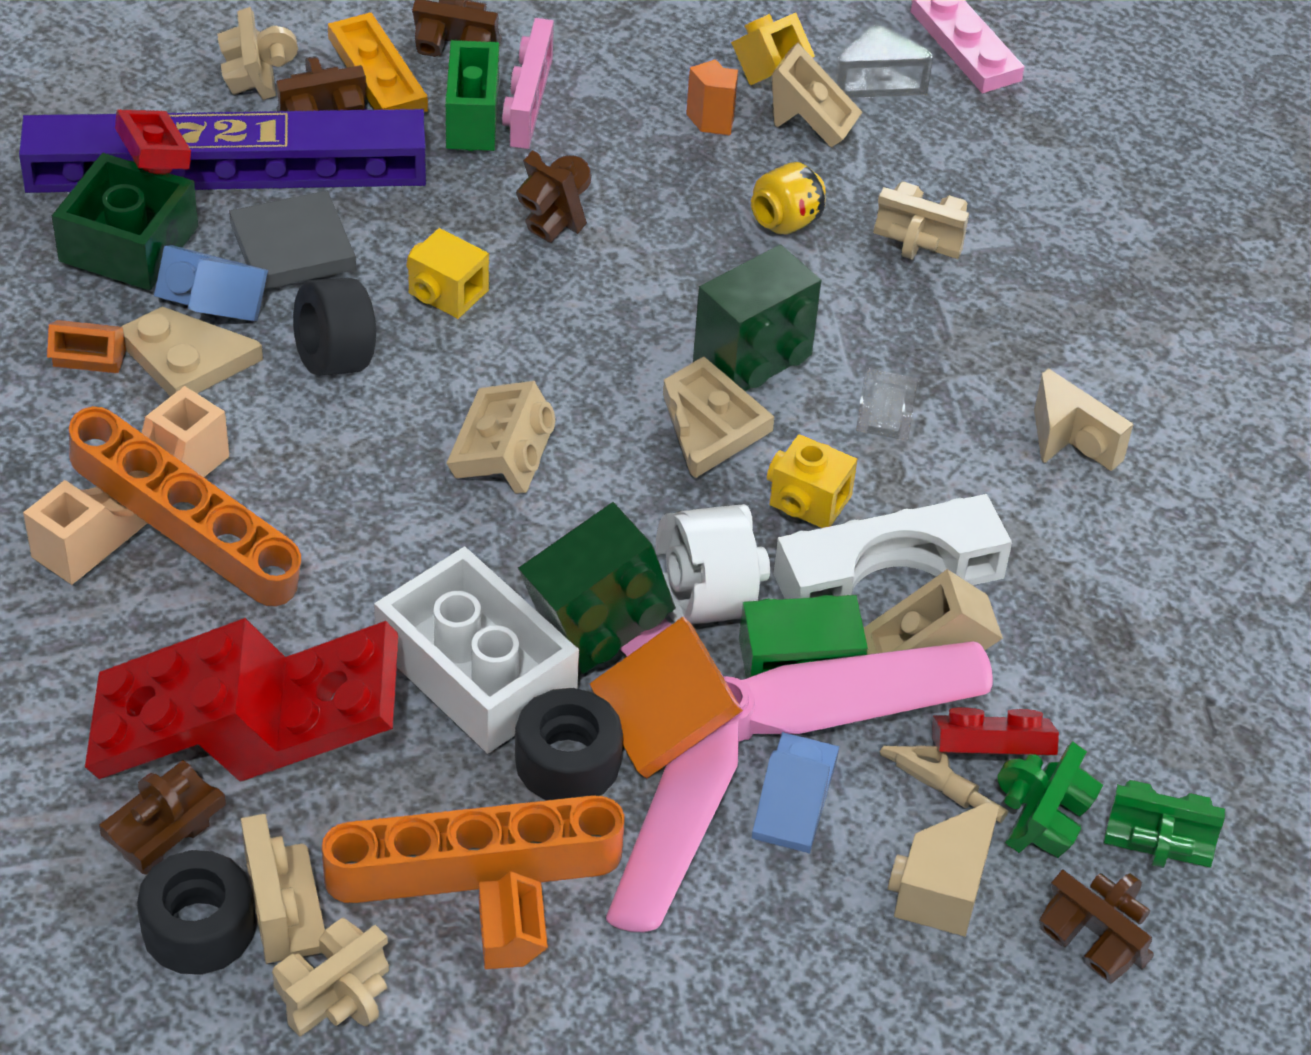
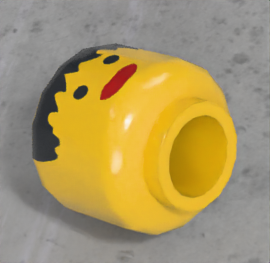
[751,162,825,234]

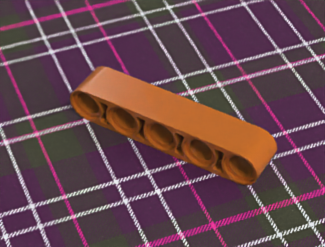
[69,406,301,606]
[322,796,625,903]

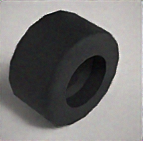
[293,278,376,376]
[515,688,623,801]
[137,850,255,975]

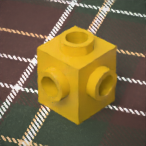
[767,434,858,528]

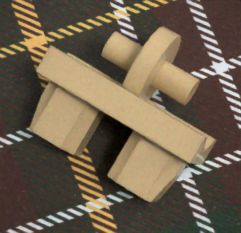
[218,7,298,100]
[873,181,969,260]
[272,918,389,1037]

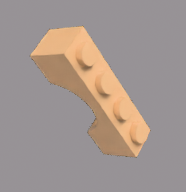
[23,386,229,585]

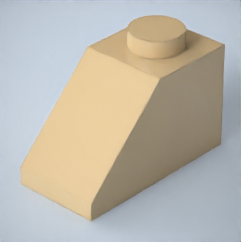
[864,569,1003,655]
[888,802,1000,937]

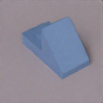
[154,245,268,321]
[751,732,839,853]

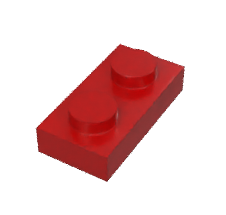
[115,110,191,174]
[932,707,1059,755]

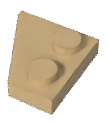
[121,306,263,397]
[663,356,774,478]

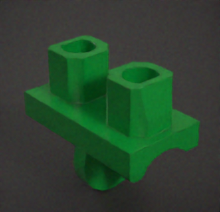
[997,741,1103,858]
[1104,780,1225,868]

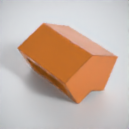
[686,59,738,136]
[47,320,126,374]
[479,871,548,970]

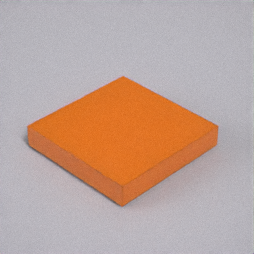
[589,617,743,779]

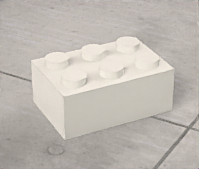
[374,546,579,754]

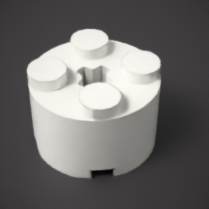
[655,504,770,625]

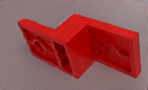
[85,618,399,782]

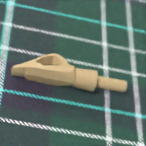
[880,746,1008,823]

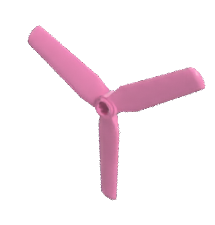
[606,618,993,932]

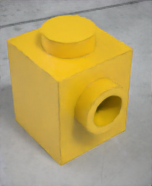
[731,12,815,86]
[406,228,489,319]

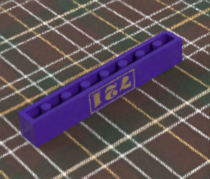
[19,109,426,193]

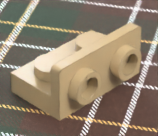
[446,381,555,494]
[241,814,325,964]

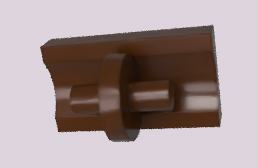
[412,0,502,57]
[276,56,366,111]
[516,150,592,243]
[99,760,226,875]
[1039,869,1154,984]

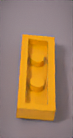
[328,12,428,112]

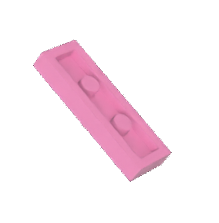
[911,0,1024,93]
[502,18,554,149]

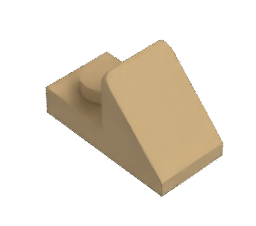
[772,43,862,148]
[1034,368,1133,471]

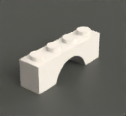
[773,494,1012,599]

